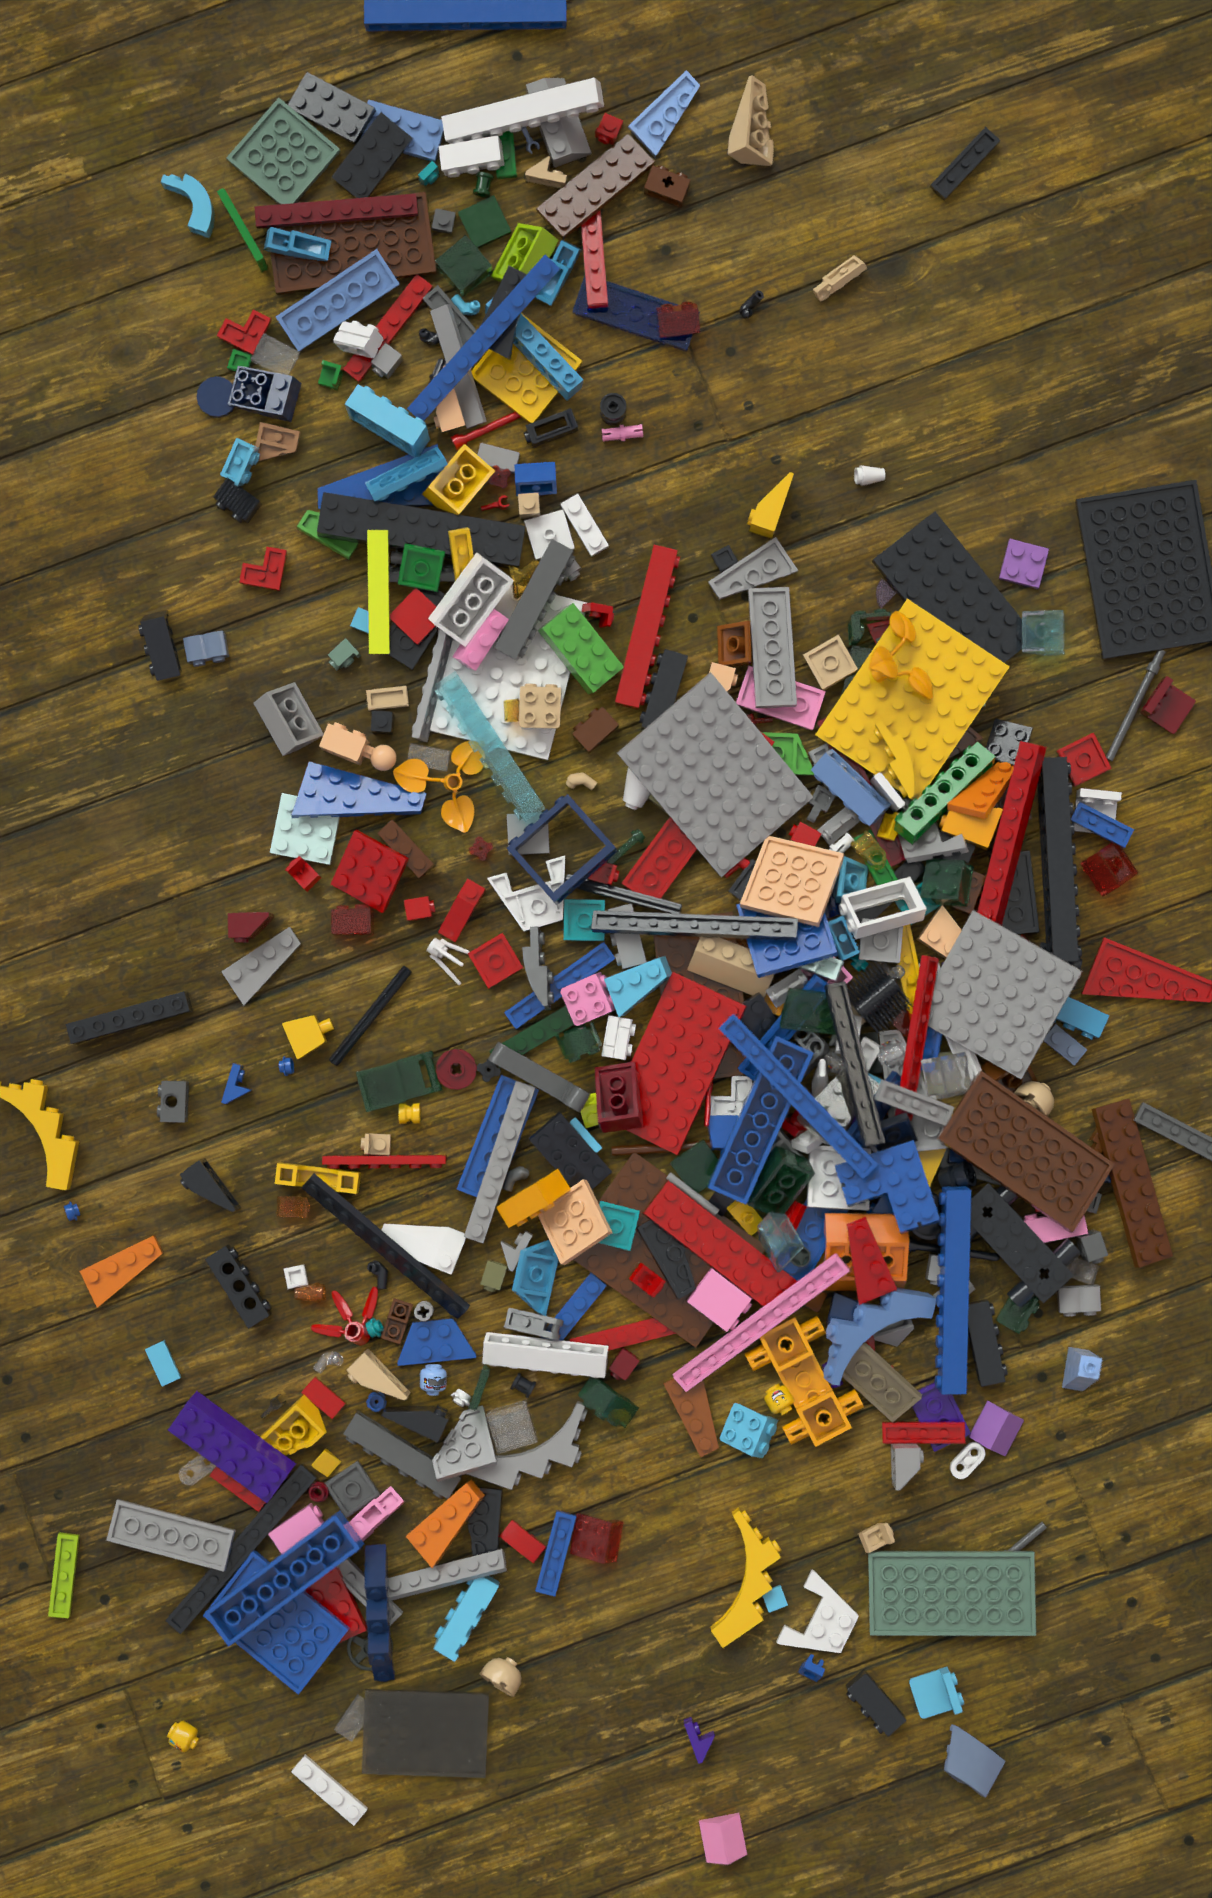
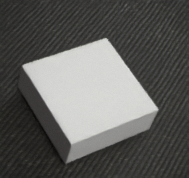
[284,1264,309,1289]

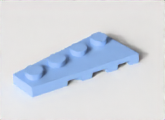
[628,70,700,157]

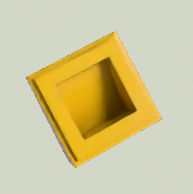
[311,1448,341,1477]

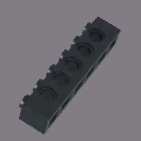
[66,991,193,1044]

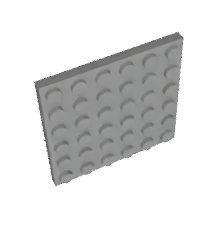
[928,910,1083,1079]

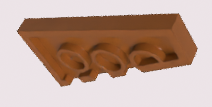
[663,1378,719,1457]

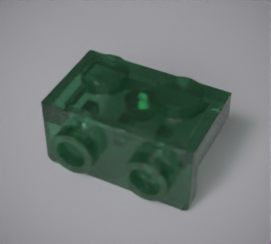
[995,1296,1040,1334]

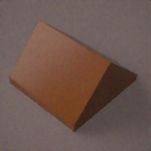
[717,621,751,666]

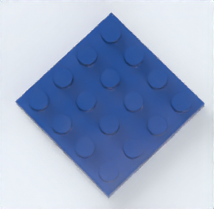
[737,904,838,978]

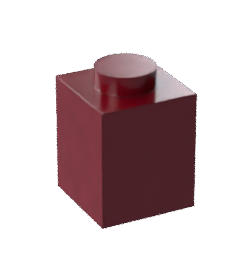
[609,1347,640,1381]

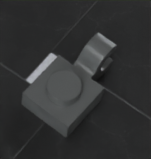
[806,785,835,823]

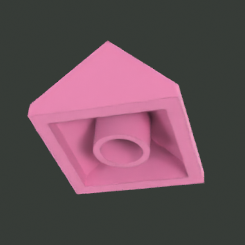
[699,1813,747,1865]

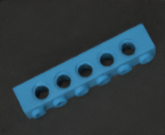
[485,299,583,401]

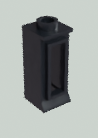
[523,408,578,448]

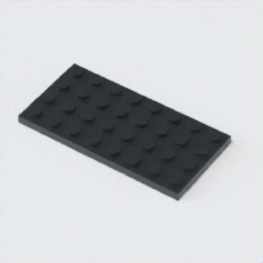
[872,511,1036,663]

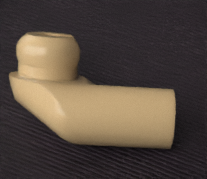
[566,772,598,790]

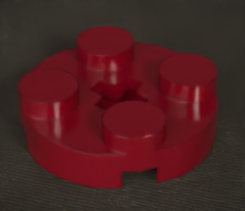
[436,1049,477,1090]

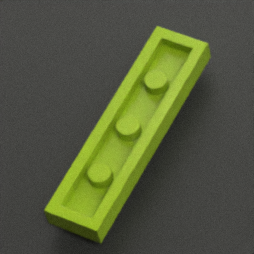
[48,1532,80,1619]

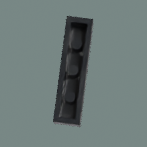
[639,649,688,730]
[968,1299,1008,1387]

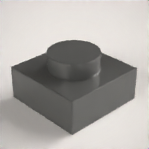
[432,209,456,234]

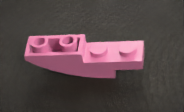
[349,1486,405,1541]

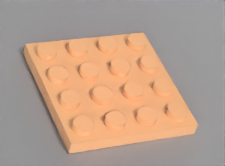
[740,836,844,927]

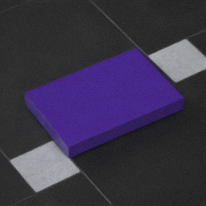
[912,1382,971,1452]

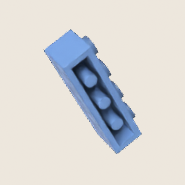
[811,749,891,826]

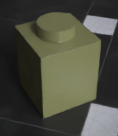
[480,1259,508,1292]

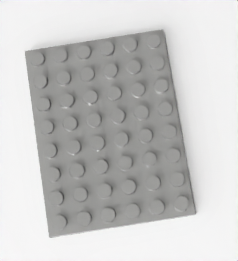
[617,673,813,877]

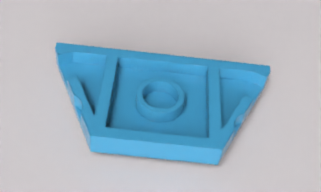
[512,1240,558,1316]

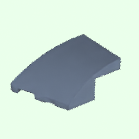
[944,1724,1006,1797]

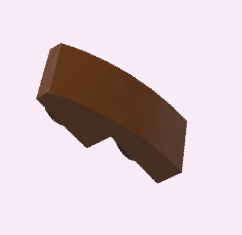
[381,1298,413,1345]

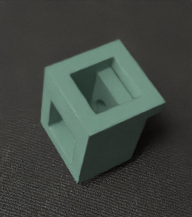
[328,638,361,671]

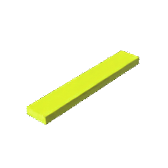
[367,530,390,654]

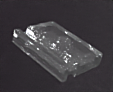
[250,333,300,375]

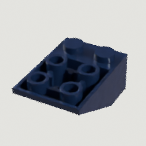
[228,366,302,422]

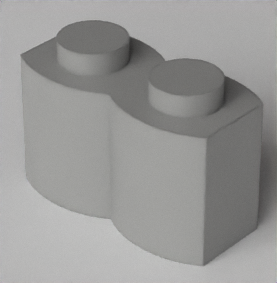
[1057,1285,1101,1316]

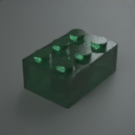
[747,1145,815,1219]

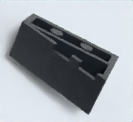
[138,610,182,681]

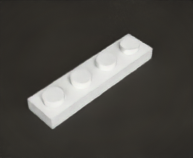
[291,1754,368,1826]

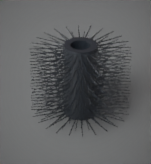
[847,960,913,1033]

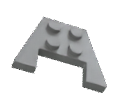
[898,792,969,863]

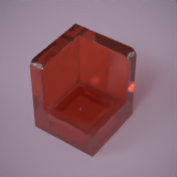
[892,1009,912,1038]

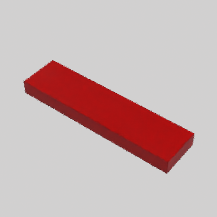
[882,1422,966,1444]

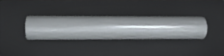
[666,1172,719,1216]

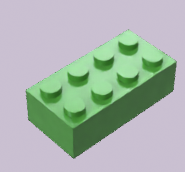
[537,603,624,694]

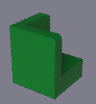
[318,360,344,391]

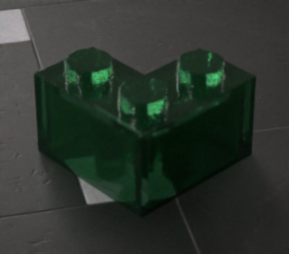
[578,1376,639,1428]

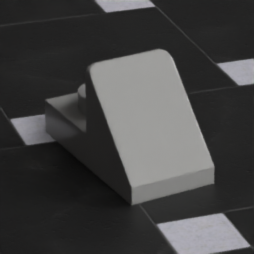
[501,1231,533,1272]

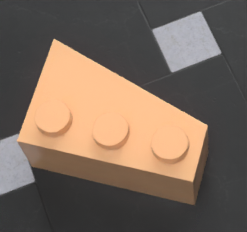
[917,905,962,959]

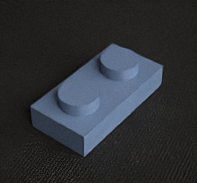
[1044,1024,1087,1066]

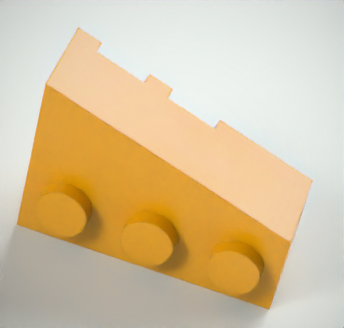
[496,1169,571,1228]

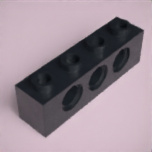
[205,1244,272,1329]

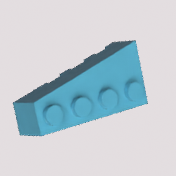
[434,1576,500,1662]

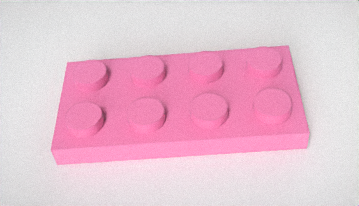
[736,666,826,730]

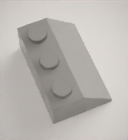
[254,682,324,756]

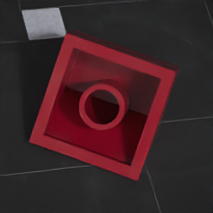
[228,912,274,943]

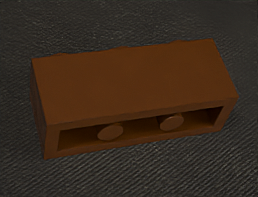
[378,820,435,880]

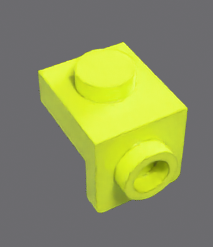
[581,1093,599,1128]

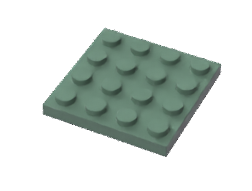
[226,98,341,204]

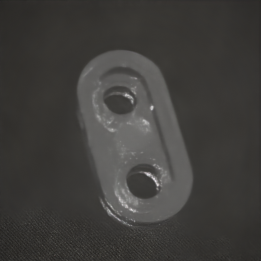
[179,1454,216,1485]

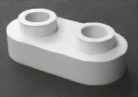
[950,1442,985,1479]

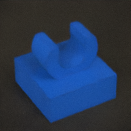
[798,1654,825,1682]

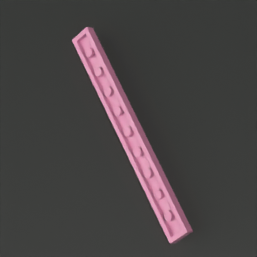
[673,1253,850,1392]

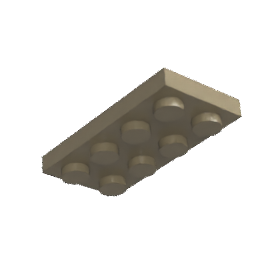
[842,1342,922,1423]

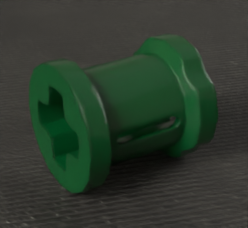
[473,172,494,198]

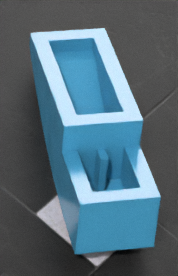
[264,227,331,261]
[536,240,582,305]

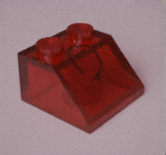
[1080,842,1138,897]

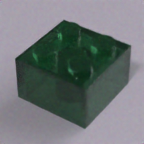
[435,235,493,298]
[920,859,974,907]
[356,1062,408,1112]

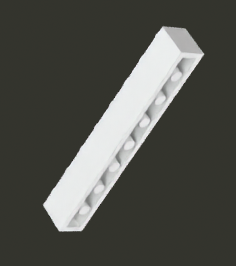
[442,77,604,144]

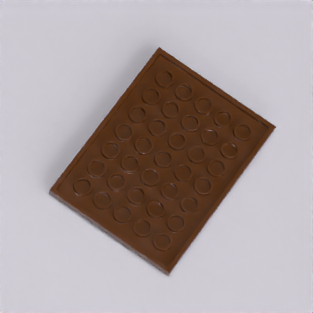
[573,1153,767,1347]

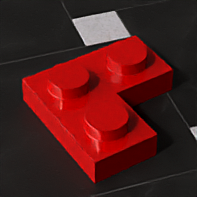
[217,310,272,356]
[239,546,287,591]

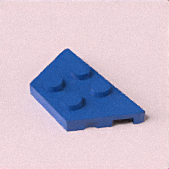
[397,1318,476,1366]

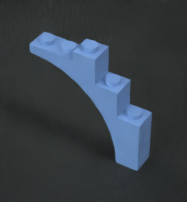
[823,1288,936,1385]

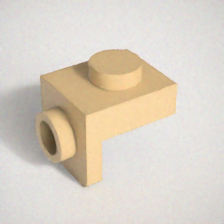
[858,1523,895,1553]

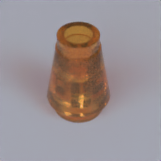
[295,1282,326,1303]

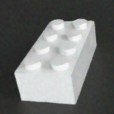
[428,553,514,647]

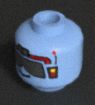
[420,1364,447,1396]

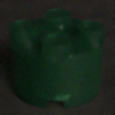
[555,1021,602,1063]

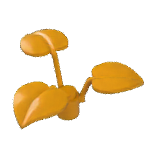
[869,611,933,700]
[393,740,485,833]

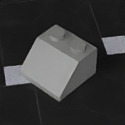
[891,1444,924,1490]

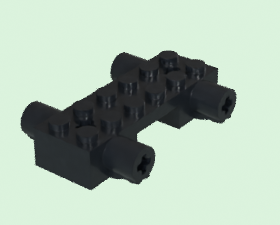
[970,1183,1082,1309]

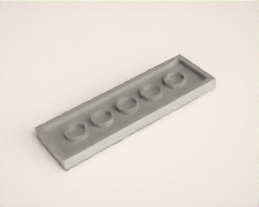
[748,587,797,708]
[106,1499,236,1571]

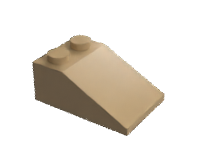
[347,1349,410,1400]

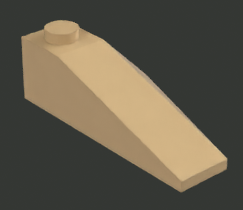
[728,75,774,166]

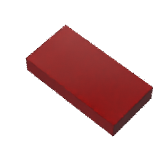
[301,1376,346,1419]

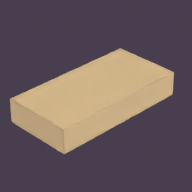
[366,686,409,711]

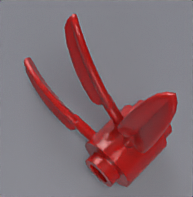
[310,1286,378,1346]

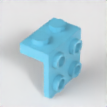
[220,438,260,486]
[720,1403,778,1458]
[909,1667,964,1719]

